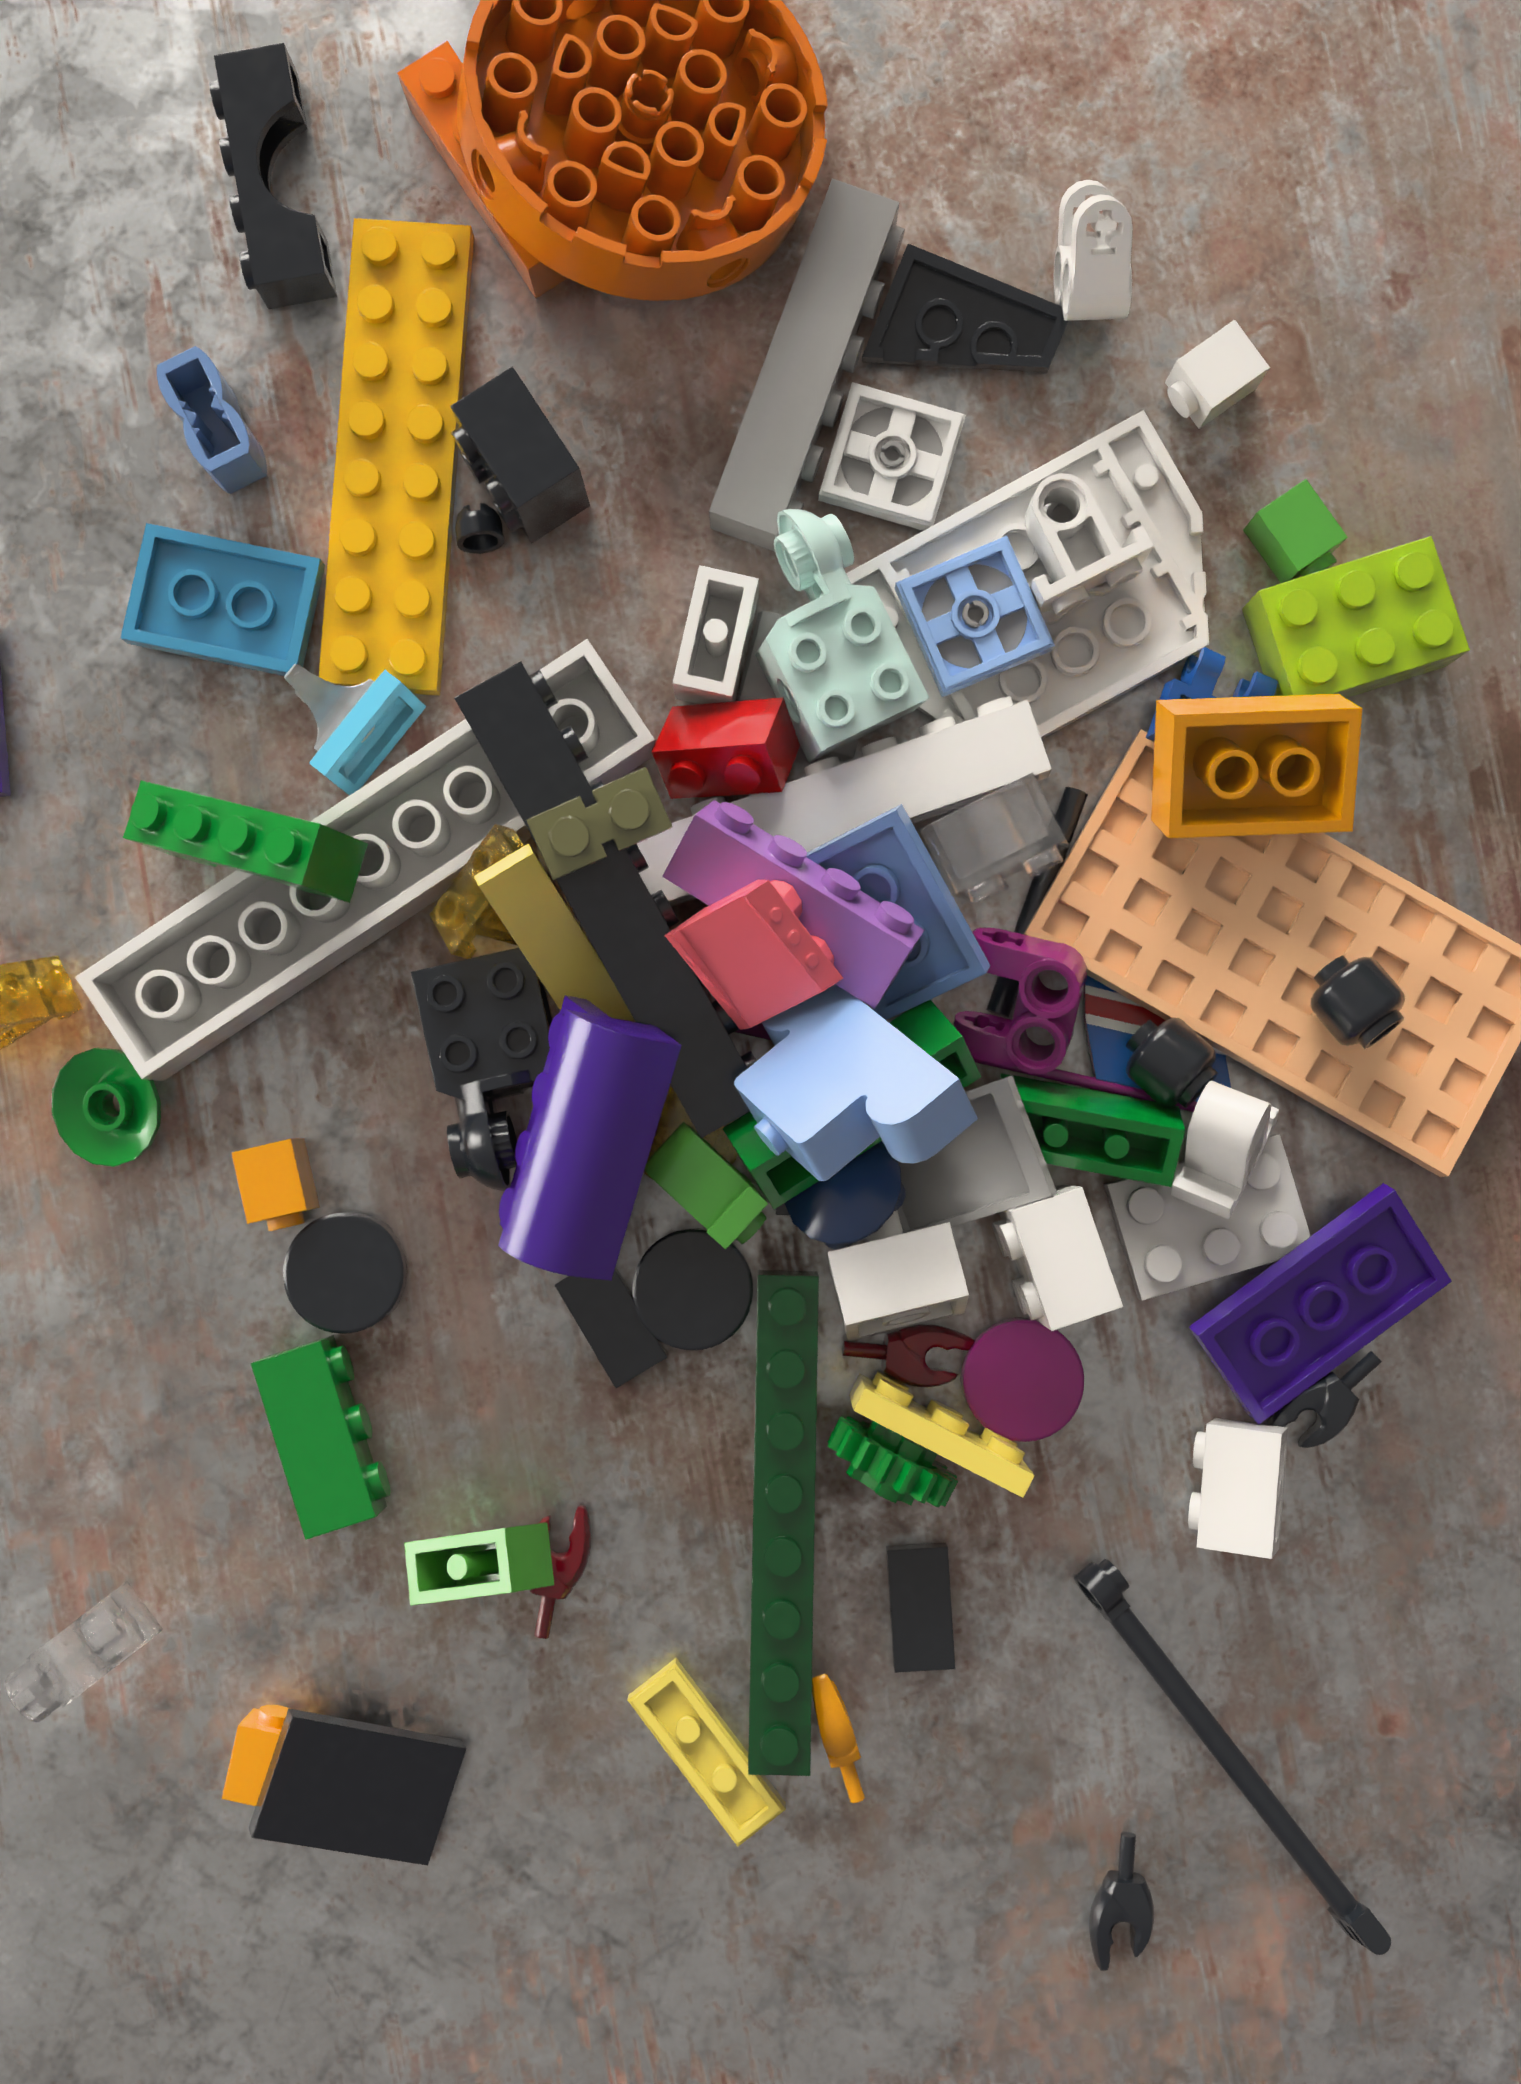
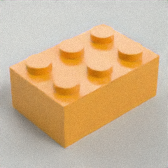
[1151,694,1363,838]

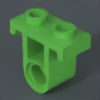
[644,1121,768,1250]

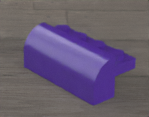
[498,995,682,1281]

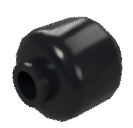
[1311,955,1405,1049]
[1126,1018,1218,1108]

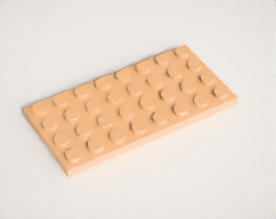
[1024,729,1521,1177]

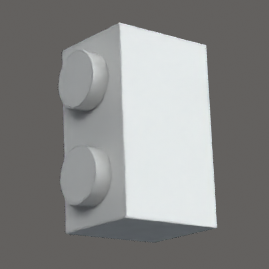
[672,565,759,704]
[1188,1418,1288,1559]

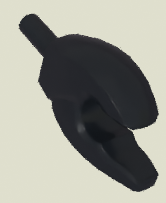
[1266,1351,1382,1448]
[1089,1832,1154,1971]

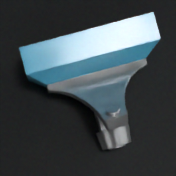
[284,664,427,796]

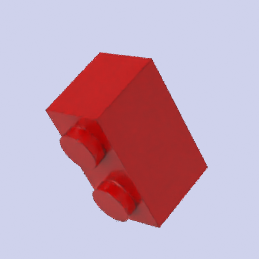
[652,697,800,799]

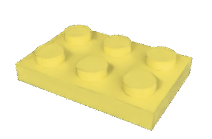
[849,1371,1035,1498]

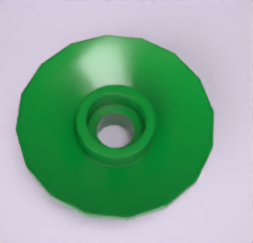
[52,1047,161,1167]

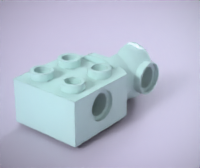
[755,509,929,763]

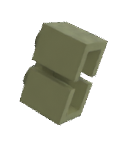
[526,767,673,880]

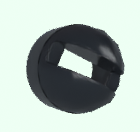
[455,503,504,554]

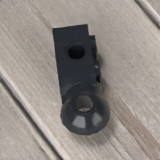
[411,947,553,1191]

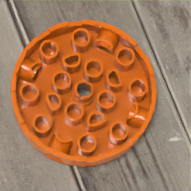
[457,0,828,301]

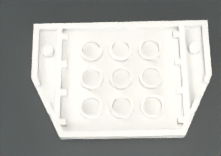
[846,410,1209,739]

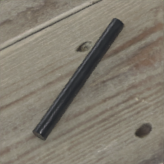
[986,787,1088,1018]

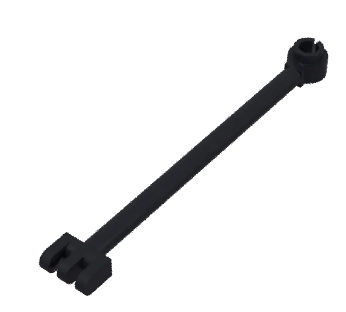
[1074,1559,1391,1955]

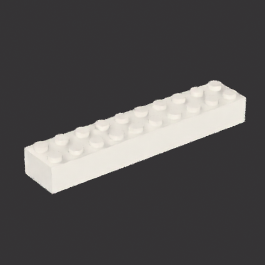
[75,639,656,1081]

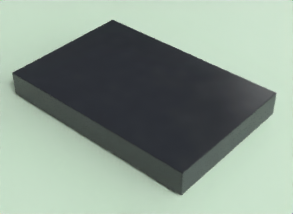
[248,1708,467,1866]

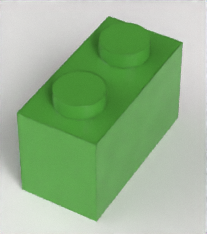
[404,1522,554,1606]

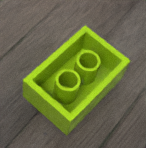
[1242,536,1470,698]

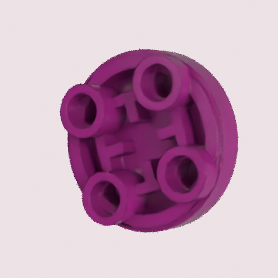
[960,1317,1084,1442]

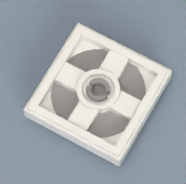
[818,382,966,531]

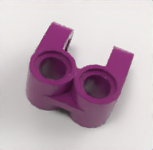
[953,927,1087,1075]

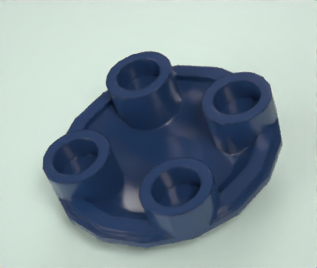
[784,1141,906,1250]

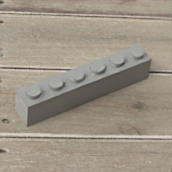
[709,178,905,552]

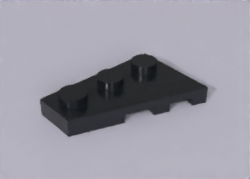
[862,243,1069,373]

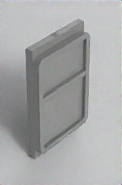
[882,1076,1057,1233]

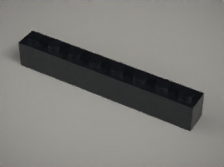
[454,661,757,1138]

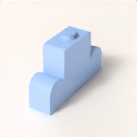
[734,984,978,1181]

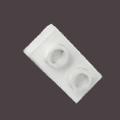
[1025,473,1154,615]
[1171,1081,1279,1219]

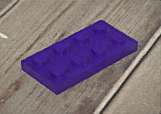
[1189,1183,1452,1425]

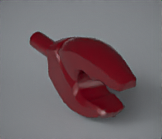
[842,1325,975,1388]
[530,1505,591,1639]

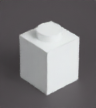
[1165,320,1270,429]

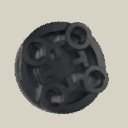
[283,1212,407,1334]
[632,1228,753,1350]

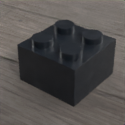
[450,366,590,544]

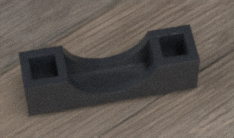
[209,43,337,309]

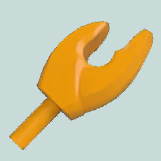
[812,1673,865,1803]

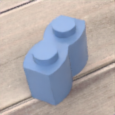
[157,346,267,494]

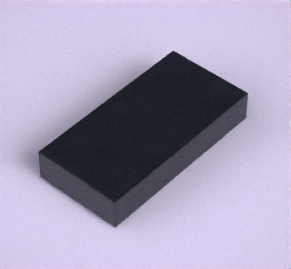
[555,1266,668,1388]
[886,1543,955,1673]

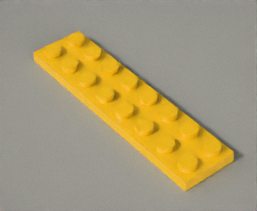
[319,218,474,696]

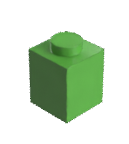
[1243,479,1348,583]

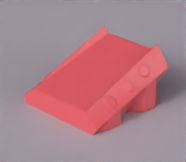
[664,879,843,1030]

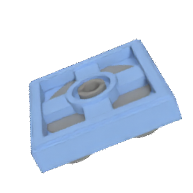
[895,536,1055,697]

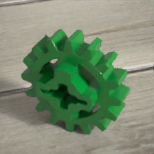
[827,1416,959,1508]

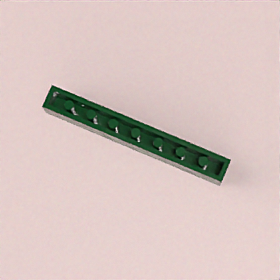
[748,1270,819,1776]

